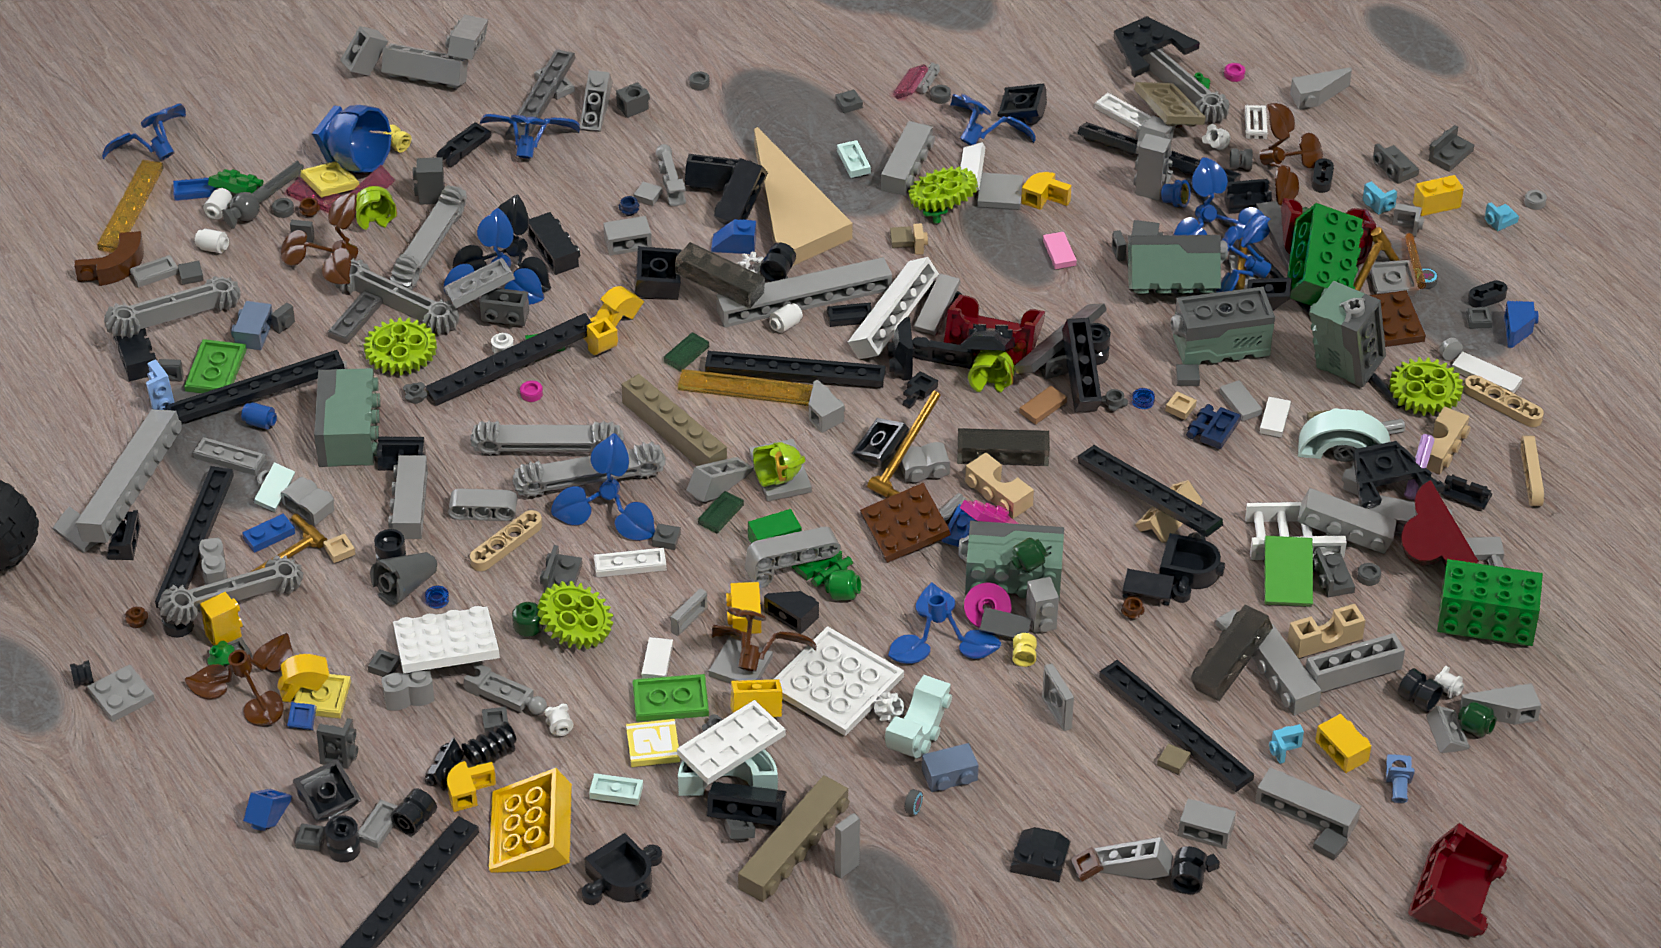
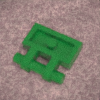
[208,169,264,194]
[791,550,853,587]

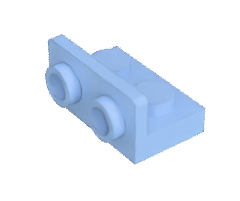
[146,359,174,410]

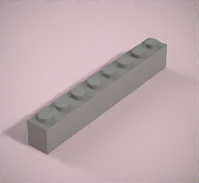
[716,257,892,328]
[76,409,182,543]

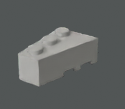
[1133,133,1173,201]

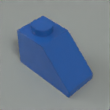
[711,219,756,254]
[1504,301,1539,348]
[243,789,293,831]

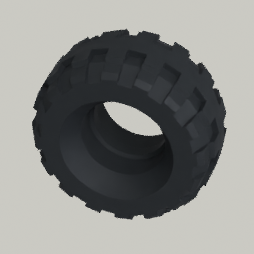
[0,480,39,571]

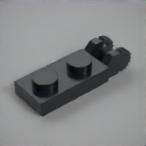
[436,122,491,167]
[912,337,974,369]

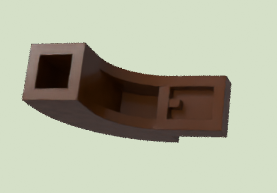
[74,231,144,286]

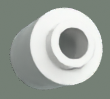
[203,188,232,219]
[195,229,229,253]
[769,303,803,333]

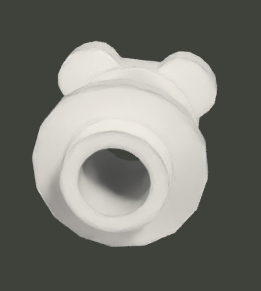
[1202,124,1230,150]
[491,333,513,355]
[1434,666,1464,698]
[545,704,574,736]

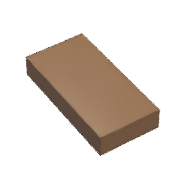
[1019,386,1067,425]

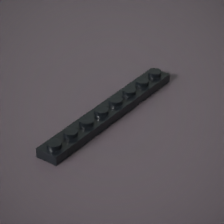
[1078,122,1242,182]
[425,313,592,406]
[165,350,345,423]
[705,351,886,387]
[1077,445,1223,537]
[155,466,234,608]
[1099,660,1254,792]
[340,816,479,948]

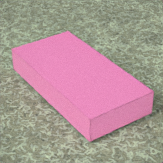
[1043,231,1077,269]

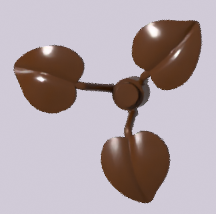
[1260,103,1323,205]
[281,193,358,285]
[712,607,817,672]
[185,633,293,726]

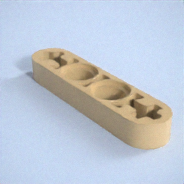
[1464,375,1544,427]
[1521,436,1544,506]
[470,510,542,571]

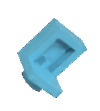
[1362,181,1397,215]
[1269,724,1304,764]

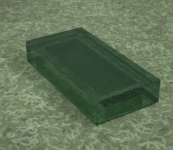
[664,332,709,371]
[698,491,744,533]

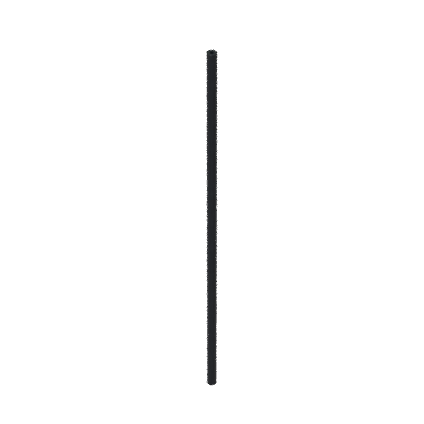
[1186,177,1402,409]

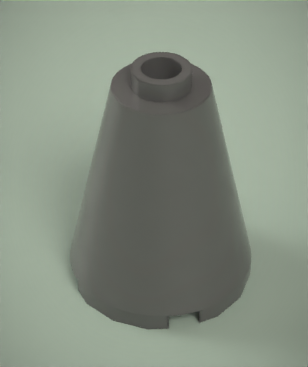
[370,552,437,606]

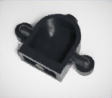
[1159,532,1226,603]
[582,833,663,905]

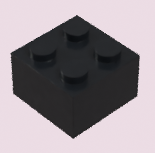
[635,246,682,300]

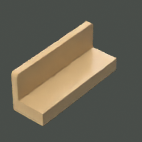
[1135,480,1203,543]

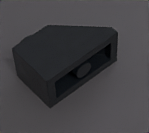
[1247,278,1292,311]
[764,591,819,634]

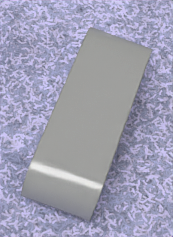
[448,489,518,521]

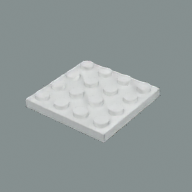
[393,606,500,673]
[774,626,904,736]

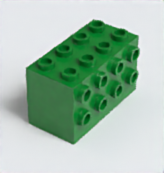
[1287,203,1363,306]
[1437,559,1543,646]

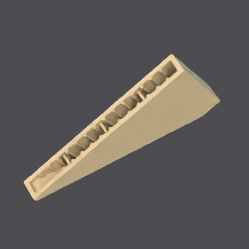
[754,127,852,266]

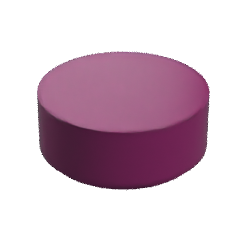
[1224,63,1245,82]
[520,381,543,402]

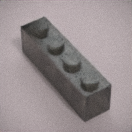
[675,242,765,308]
[957,428,1050,466]
[1191,604,1273,702]

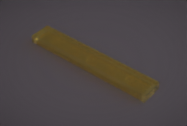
[97,160,164,252]
[678,369,813,406]

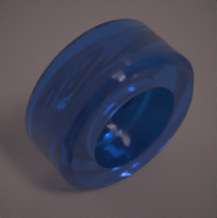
[1132,388,1155,409]
[425,586,449,609]

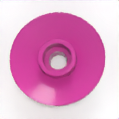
[964,583,1011,628]

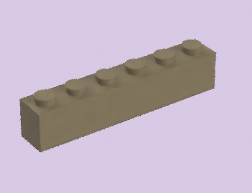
[621,374,727,466]
[738,775,850,902]

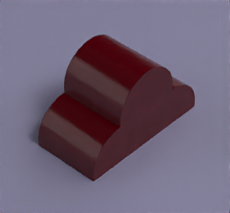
[1402,480,1479,566]

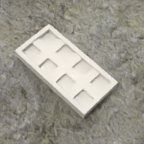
[677,700,786,785]

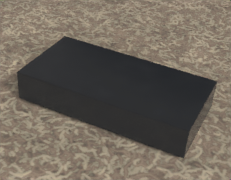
[827,302,872,327]

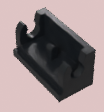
[1224,178,1272,214]
[377,436,426,471]
[107,510,141,560]
[1122,568,1174,606]

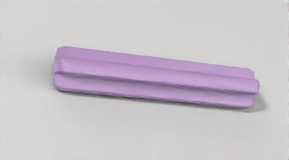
[1404,434,1435,500]

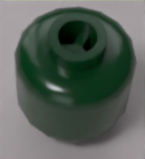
[1010,537,1047,573]
[512,602,544,637]
[1458,702,1497,737]

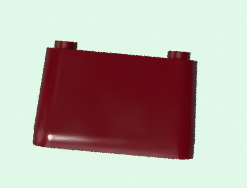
[1281,198,1377,264]
[944,295,1045,365]
[1408,823,1509,938]

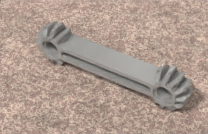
[1142,48,1230,124]
[390,185,467,290]
[335,258,459,335]
[104,275,241,339]
[470,420,624,456]
[512,442,666,498]
[158,555,304,626]

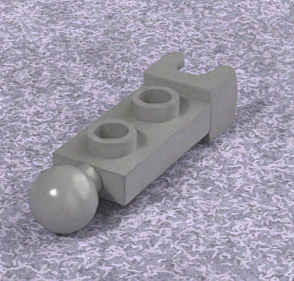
[656,144,686,206]
[464,663,547,715]

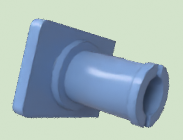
[1386,754,1415,803]

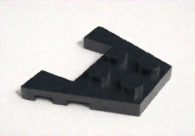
[1113,16,1200,78]
[1353,441,1445,508]

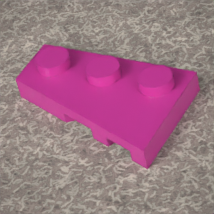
[960,500,1019,524]

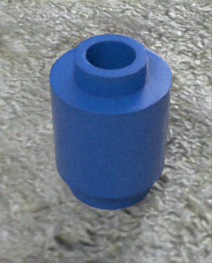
[241,402,277,430]

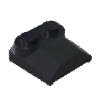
[997,83,1047,124]
[888,317,913,381]
[961,324,1015,351]
[852,418,909,466]
[293,759,361,822]
[1010,827,1071,883]

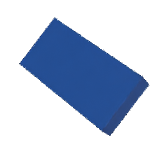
[173,177,217,201]

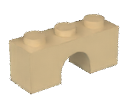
[1416,407,1471,475]
[965,453,1034,519]
[1287,604,1366,658]

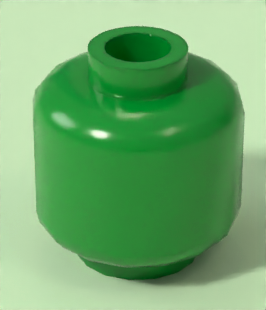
[825,570,862,601]

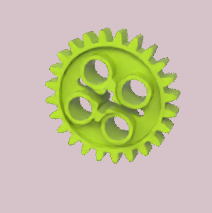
[908,166,978,212]
[364,317,437,376]
[1389,357,1463,416]
[537,581,613,650]

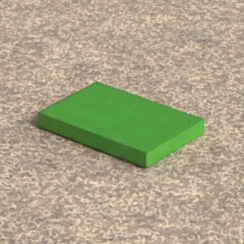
[184,339,247,393]
[1264,536,1313,607]
[633,674,709,722]

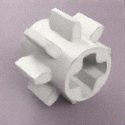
[737,252,764,279]
[874,692,904,722]

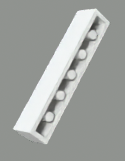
[848,257,939,359]

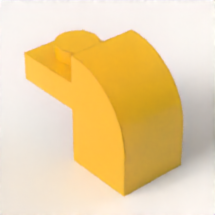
[1021,172,1072,210]
[595,286,644,327]
[583,316,618,355]
[277,654,329,702]
[447,761,496,812]

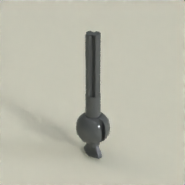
[222,161,304,229]

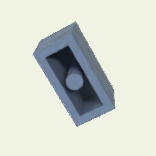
[231,301,273,350]
[922,743,979,792]

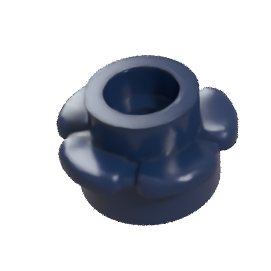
[618,196,640,216]

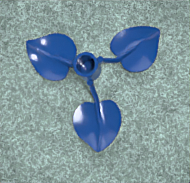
[950,94,1036,146]
[102,103,186,161]
[480,114,580,159]
[1173,157,1270,243]
[444,208,544,305]
[1215,214,1271,293]
[551,433,655,540]
[888,582,1001,664]

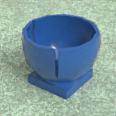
[312,105,392,173]

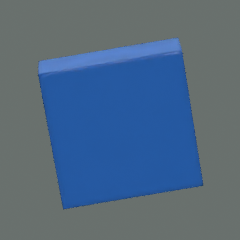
[287,702,317,730]

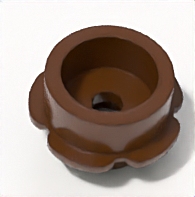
[299,197,320,217]
[1121,597,1145,619]
[125,606,149,628]

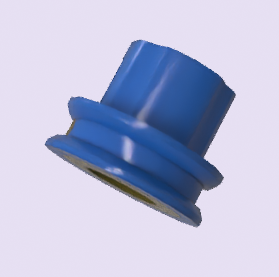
[1161,180,1190,208]

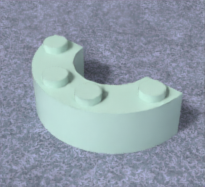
[1298,408,1390,459]
[885,675,952,758]
[678,750,778,796]

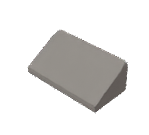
[53,507,99,553]
[1427,705,1470,753]

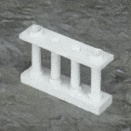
[1245,502,1347,560]

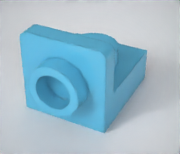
[1484,202,1519,231]

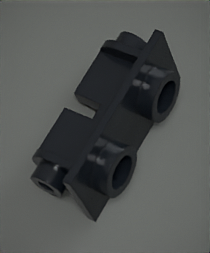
[1441,474,1493,510]
[425,738,464,791]

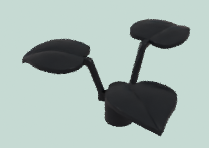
[453,195,551,292]

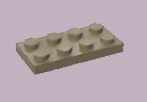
[1134,82,1206,127]

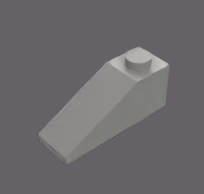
[1290,67,1352,110]
[687,457,754,502]
[1094,837,1173,879]

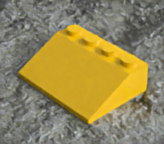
[489,768,572,873]

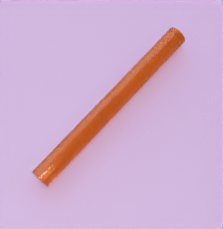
[1405,233,1426,289]

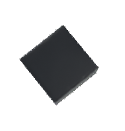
[1206,853,1220,873]

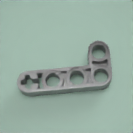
[745,527,841,588]

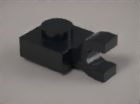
[903,371,939,409]

